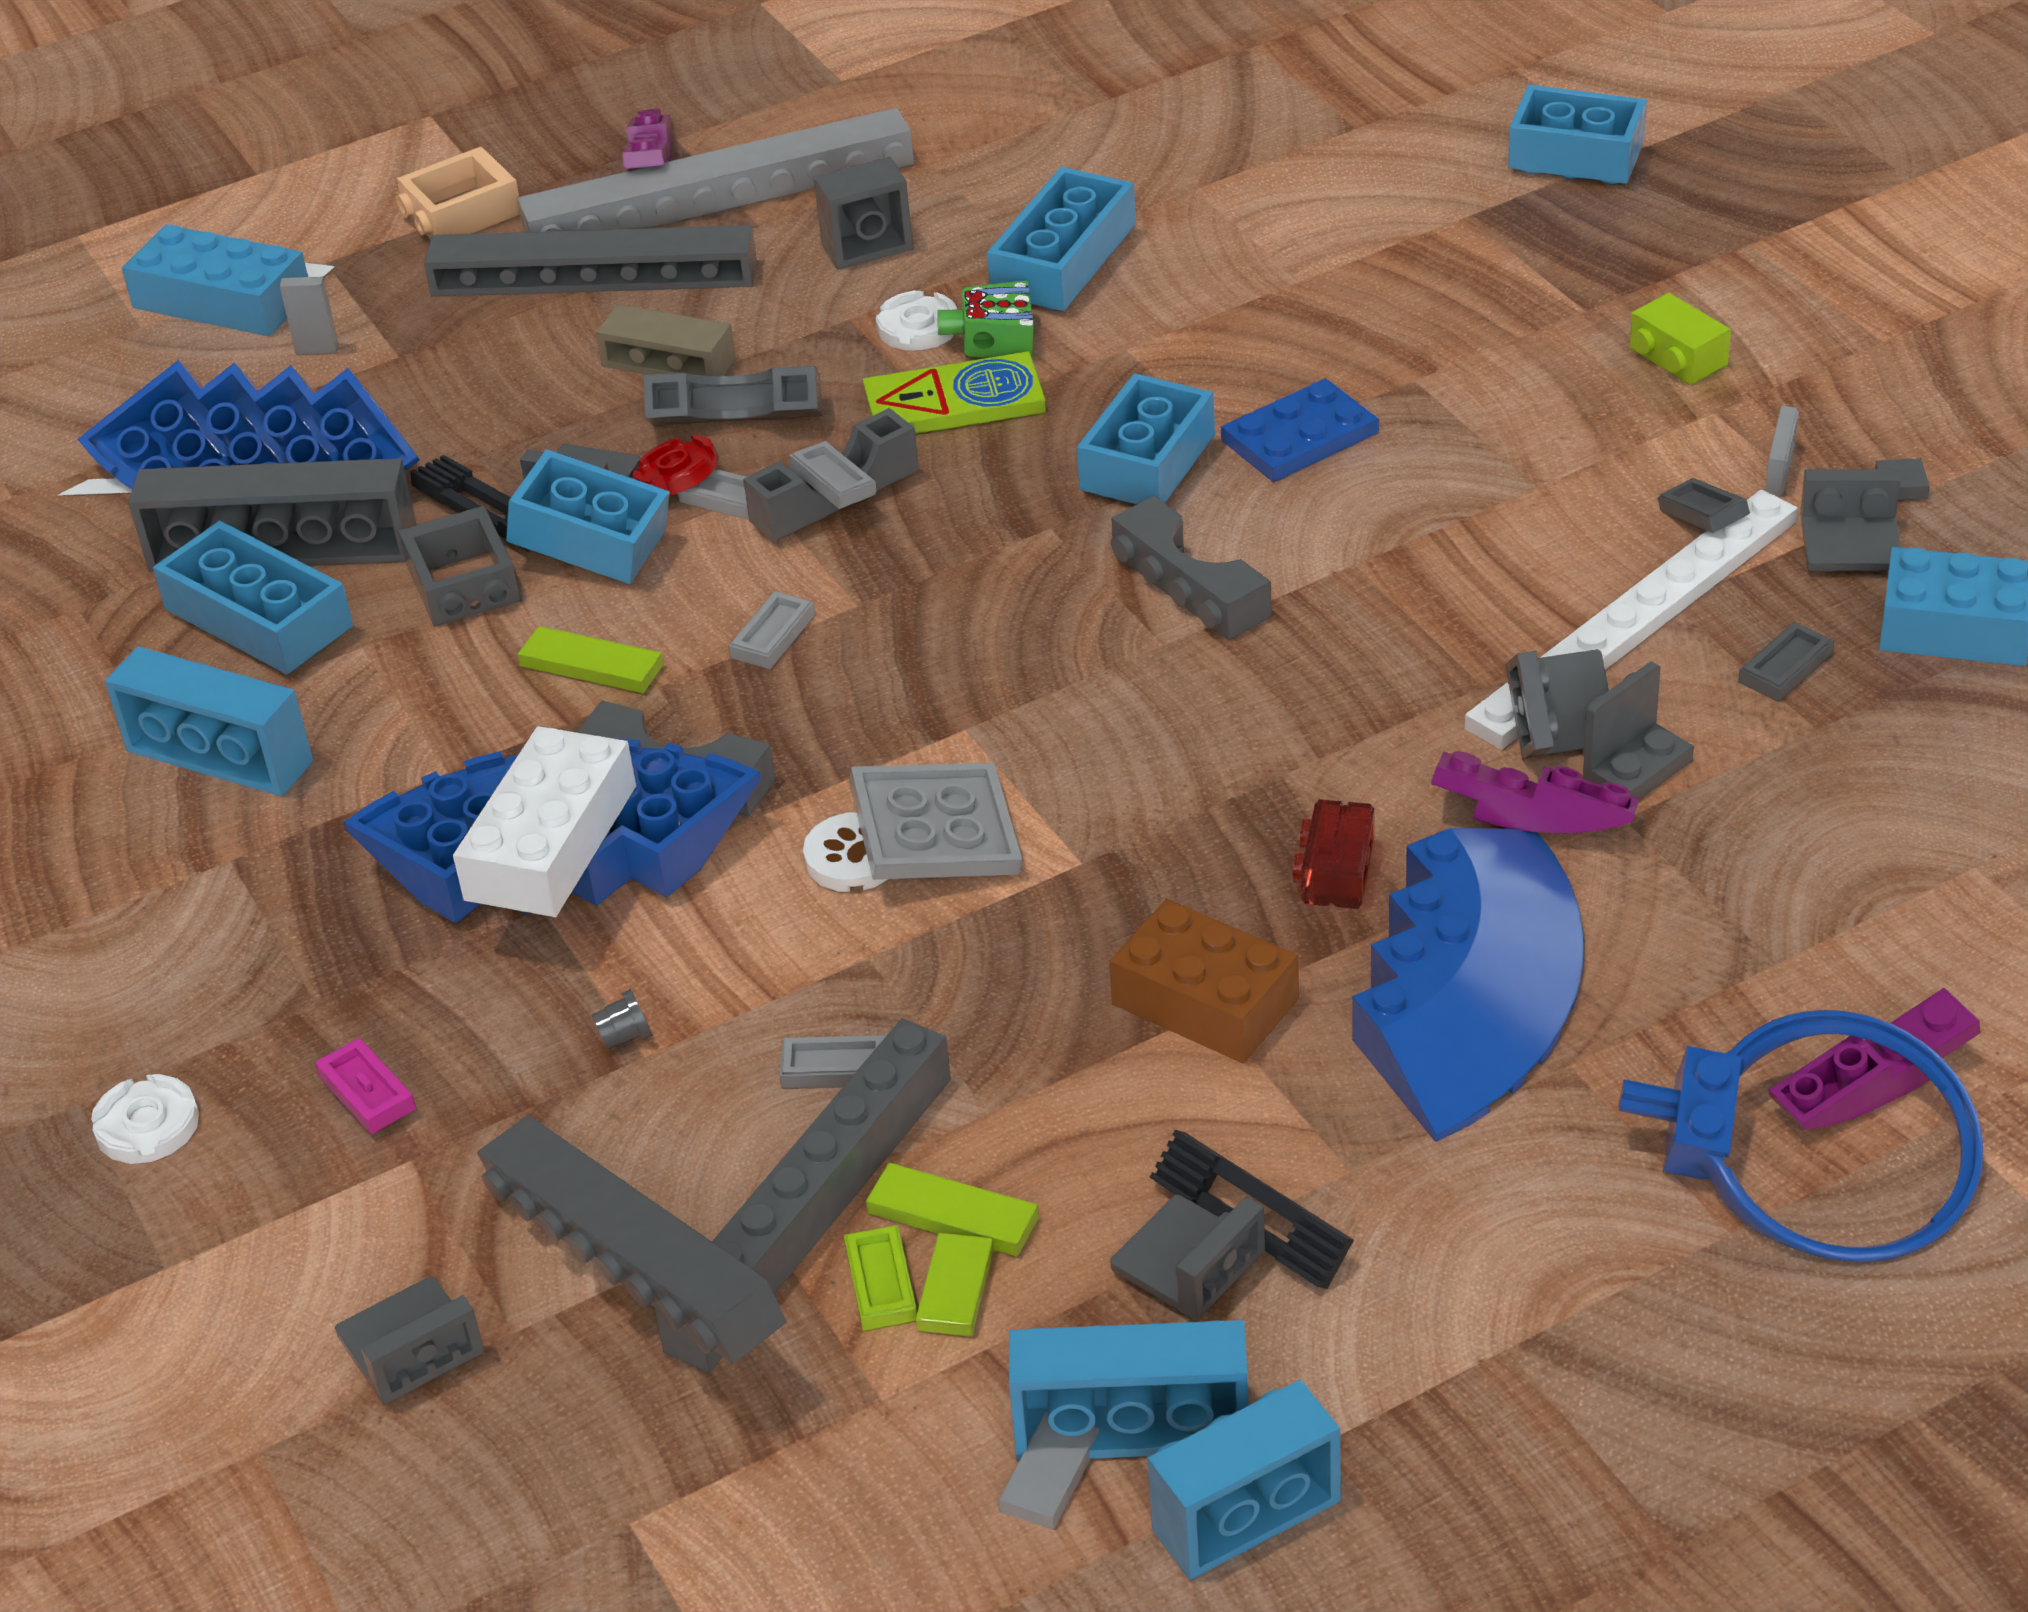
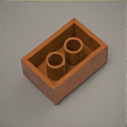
[1109,898,1299,1064]

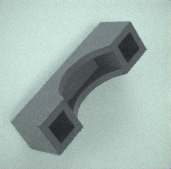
[643,366,822,425]
[743,408,919,542]
[1111,496,1272,641]
[576,700,775,817]

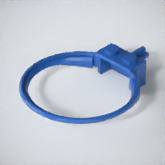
[1618,1010,1983,1262]

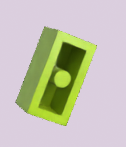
[1629,292,1731,385]

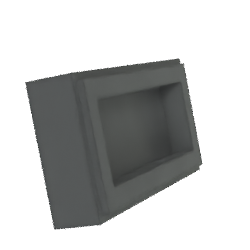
[1657,478,1750,533]
[1738,622,1834,702]

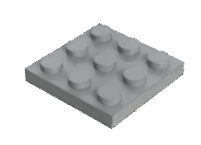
[849,763,1022,880]

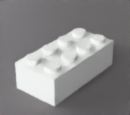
[453,726,636,917]

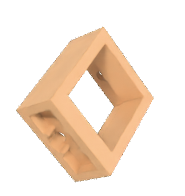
[396,146,520,239]

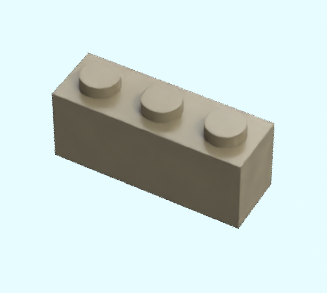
[596,304,736,376]

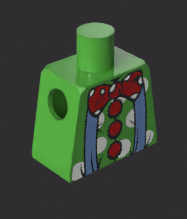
[937,281,1033,358]

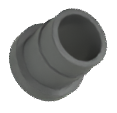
[591,989,653,1050]

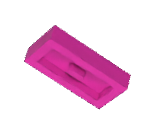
[314,1037,416,1135]

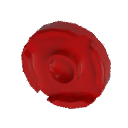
[632,435,719,496]

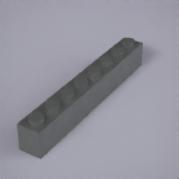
[424,225,757,297]
[655,1018,951,1373]
[477,1115,787,1365]

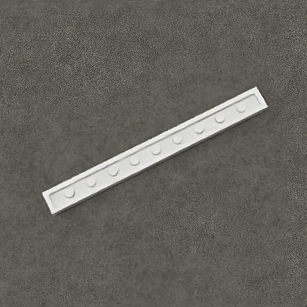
[1465,489,1798,750]

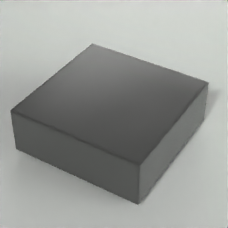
[1875,458,1930,500]

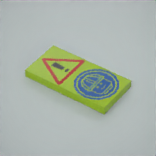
[862,351,1046,434]

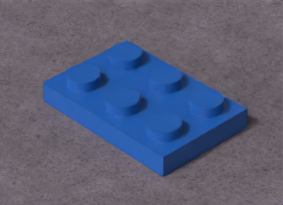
[1221,378,1379,482]

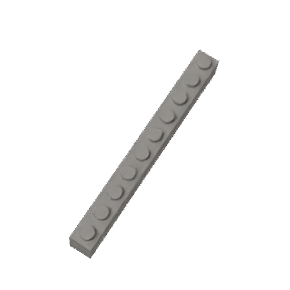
[517,108,914,232]

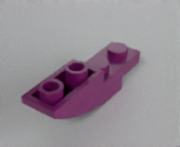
[622,109,671,171]
[1431,751,1640,833]
[1768,988,1981,1130]

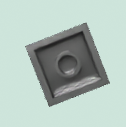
[813,157,913,270]

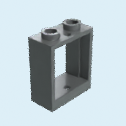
[398,506,521,626]

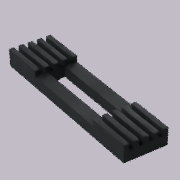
[410,455,532,552]
[1149,1130,1354,1289]

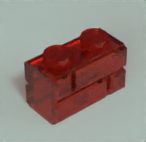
[1293,799,1375,909]

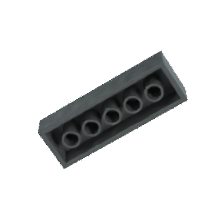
[128,458,417,572]

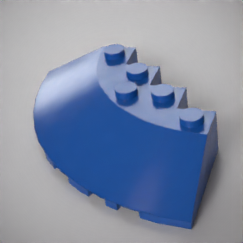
[77,360,420,489]
[343,739,761,923]
[1352,828,1584,1142]

